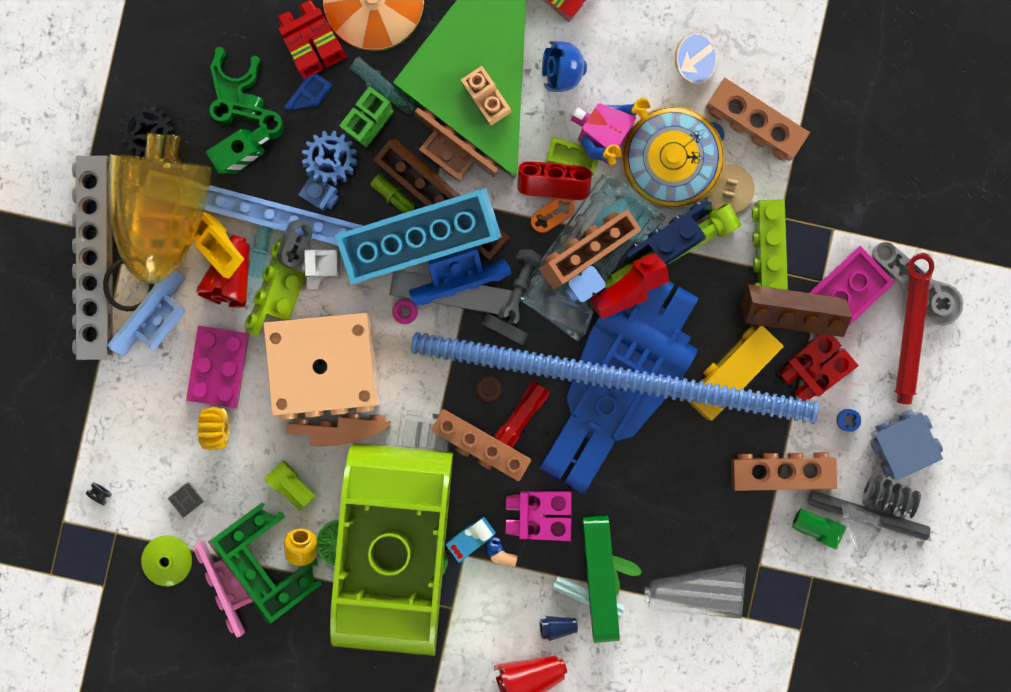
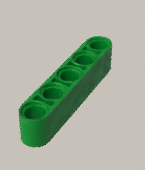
[582,515,620,643]

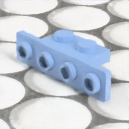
[107,267,186,356]

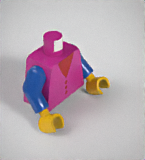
[571,98,651,165]

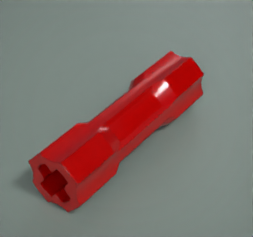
[494,381,551,448]

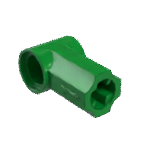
[792,508,847,550]

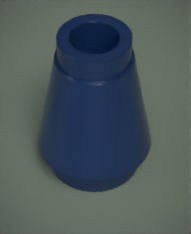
[539,616,578,641]

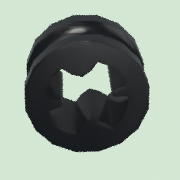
[86,482,112,505]

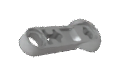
[872,242,963,326]

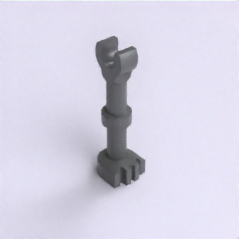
[498,249,542,324]

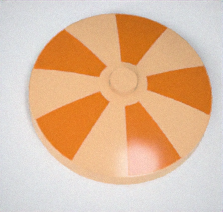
[323,0,424,51]

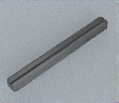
[808,491,931,541]

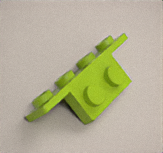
[245,238,305,337]

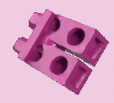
[506,490,571,541]

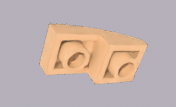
[461,66,512,126]

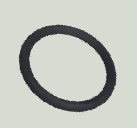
[103,258,154,312]

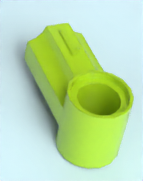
[264,460,316,511]

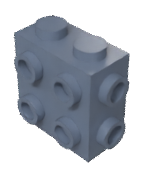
[870,410,943,480]

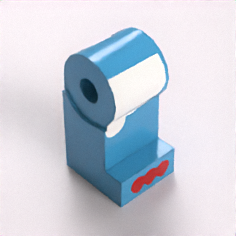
[446,517,496,563]

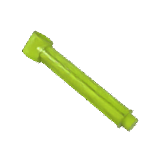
[604,203,741,290]

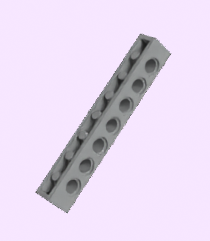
[72,156,113,360]

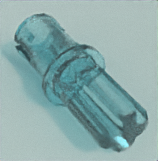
[248,226,273,278]

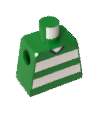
[206,126,270,174]

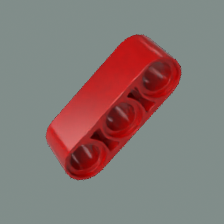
[517,161,592,200]

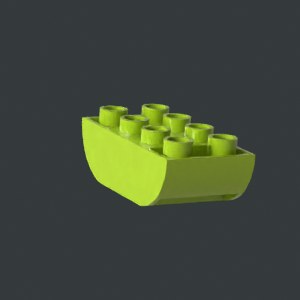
[330,443,454,656]

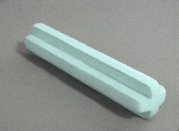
[552,577,625,618]

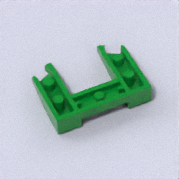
[208,503,322,624]

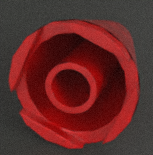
[196,235,250,308]
[494,656,567,692]

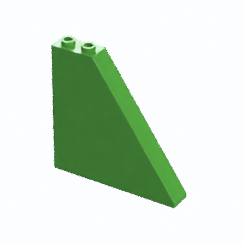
[393,0,526,178]

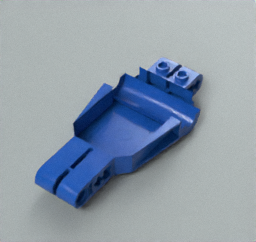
[539,281,698,495]

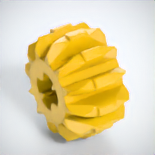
[197,407,230,450]

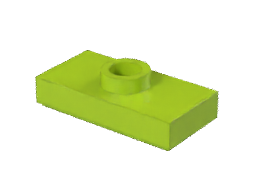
[545,137,598,176]

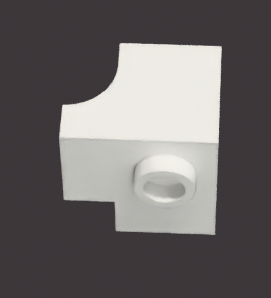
[302,250,340,291]

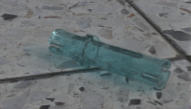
[349,56,418,117]

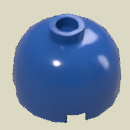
[542,41,587,92]

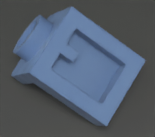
[299,175,339,212]

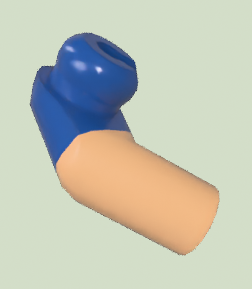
[486,537,518,568]

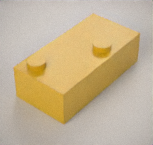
[685,325,784,421]

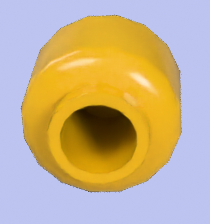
[284,528,317,566]

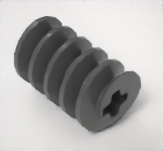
[862,475,921,519]

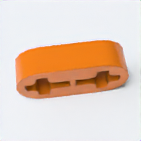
[531,198,575,233]

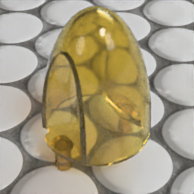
[108,133,213,284]

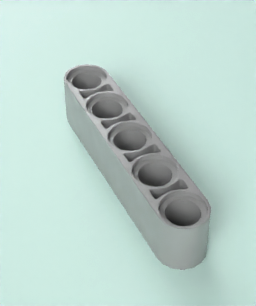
[389,270,513,317]

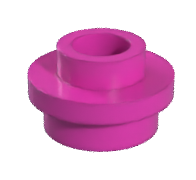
[392,299,418,324]

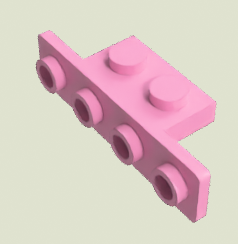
[195,540,253,638]

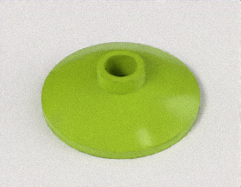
[141,535,192,586]

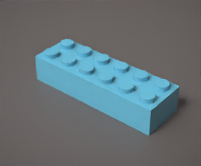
[335,188,502,284]

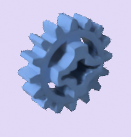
[302,131,357,186]

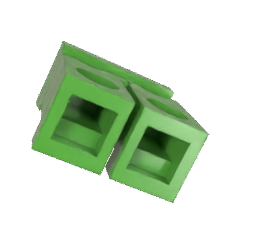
[339,86,394,148]

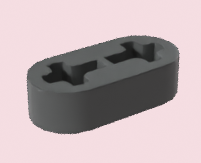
[277,220,313,267]
[481,312,529,346]

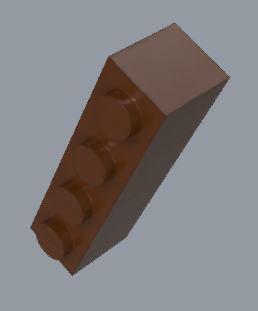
[741,284,852,337]

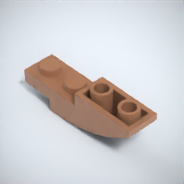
[286,413,391,446]

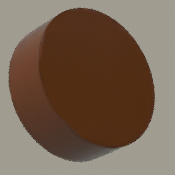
[477,376,502,402]

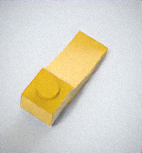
[186,211,244,279]

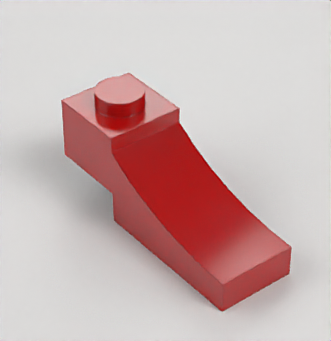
[590,253,669,319]

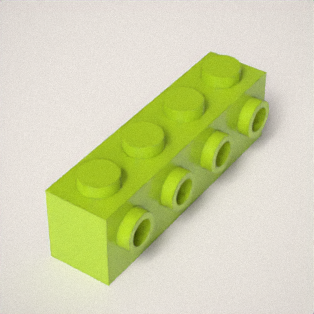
[751,199,788,290]

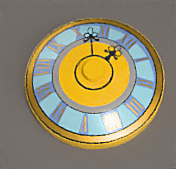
[622,107,724,209]

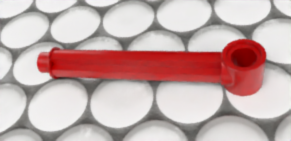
[894,253,935,405]

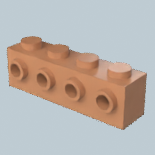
[539,209,641,290]

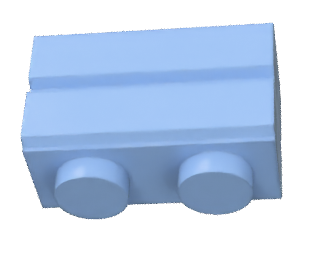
[563,266,606,302]

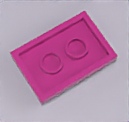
[809,246,895,325]
[186,326,249,408]

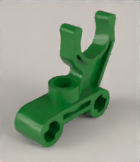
[210,47,285,139]

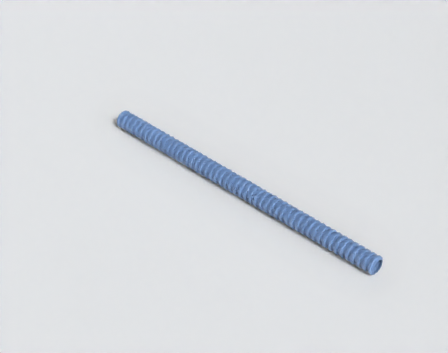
[411,332,819,424]

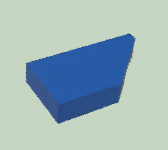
[284,73,333,111]

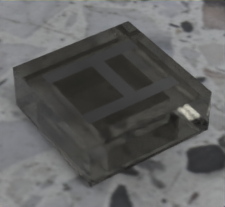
[168,482,204,518]

